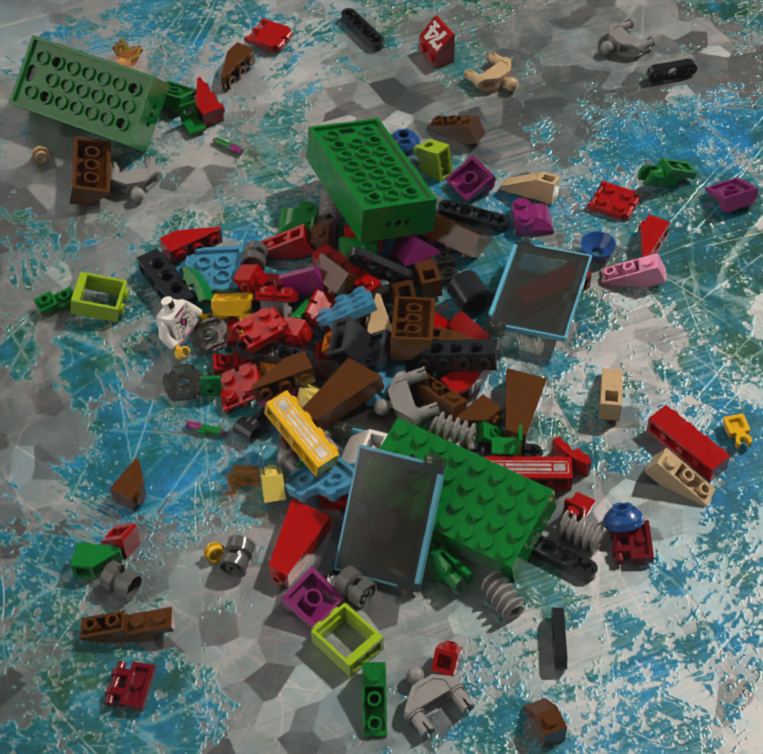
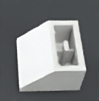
[341,429,388,468]

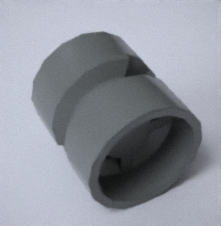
[240,240,268,271]
[218,535,256,578]
[99,560,143,601]
[334,565,377,608]

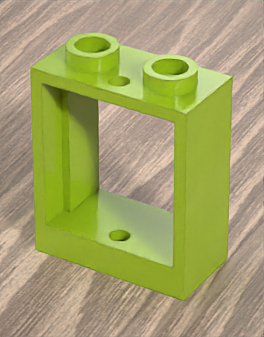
[71,271,130,322]
[311,603,384,678]

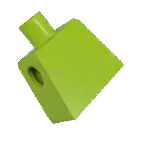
[413,139,453,182]

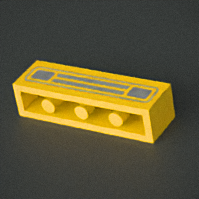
[264,390,339,477]

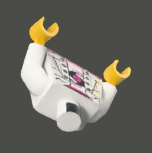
[156,296,216,360]

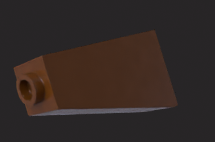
[302,358,384,430]
[505,368,547,444]

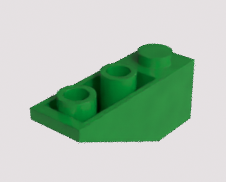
[362,662,387,736]

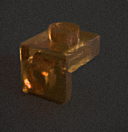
[112,39,143,62]
[228,465,261,494]

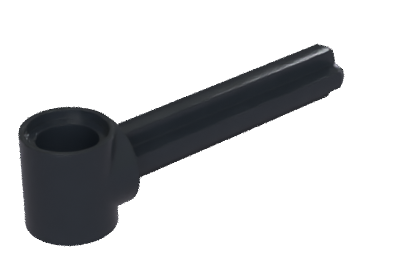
[233,407,268,444]

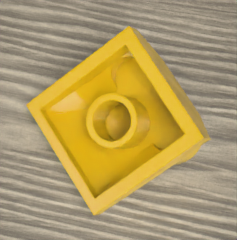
[211,292,254,320]

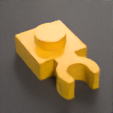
[722,414,752,449]

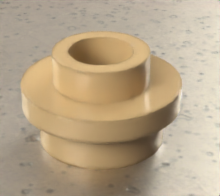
[31,146,50,164]

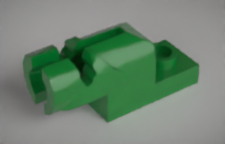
[637,158,698,187]
[413,539,473,591]

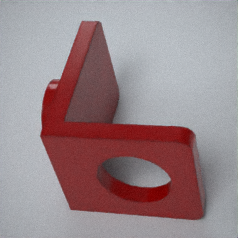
[563,492,595,521]

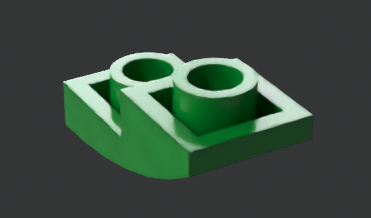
[182,266,213,303]
[33,286,74,314]

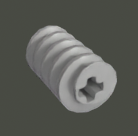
[318,187,342,220]
[429,412,477,450]
[557,510,607,553]
[479,570,524,622]

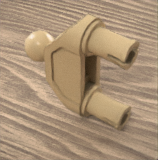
[463,51,518,91]

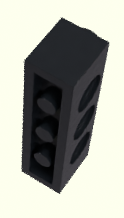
[137,248,197,306]
[414,339,501,372]

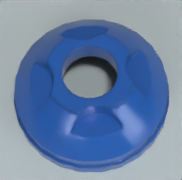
[391,128,420,156]
[580,231,616,261]
[604,502,644,532]

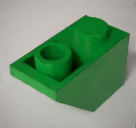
[70,542,124,580]

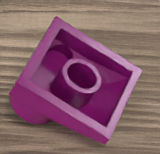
[445,155,496,202]
[705,177,758,213]
[511,198,554,237]
[280,566,345,628]

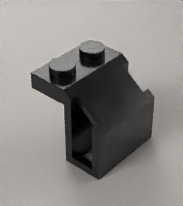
[327,316,391,371]

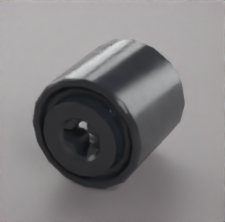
[447,270,493,317]

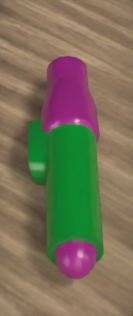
[213,137,244,154]
[186,421,226,436]

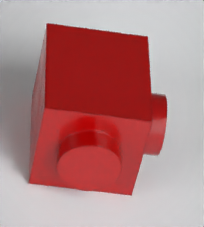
[232,264,269,293]
[280,317,313,348]
[431,640,463,677]

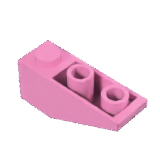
[602,253,666,287]

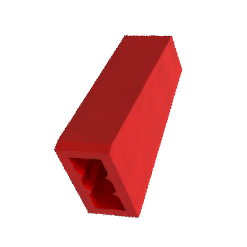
[269,498,332,587]

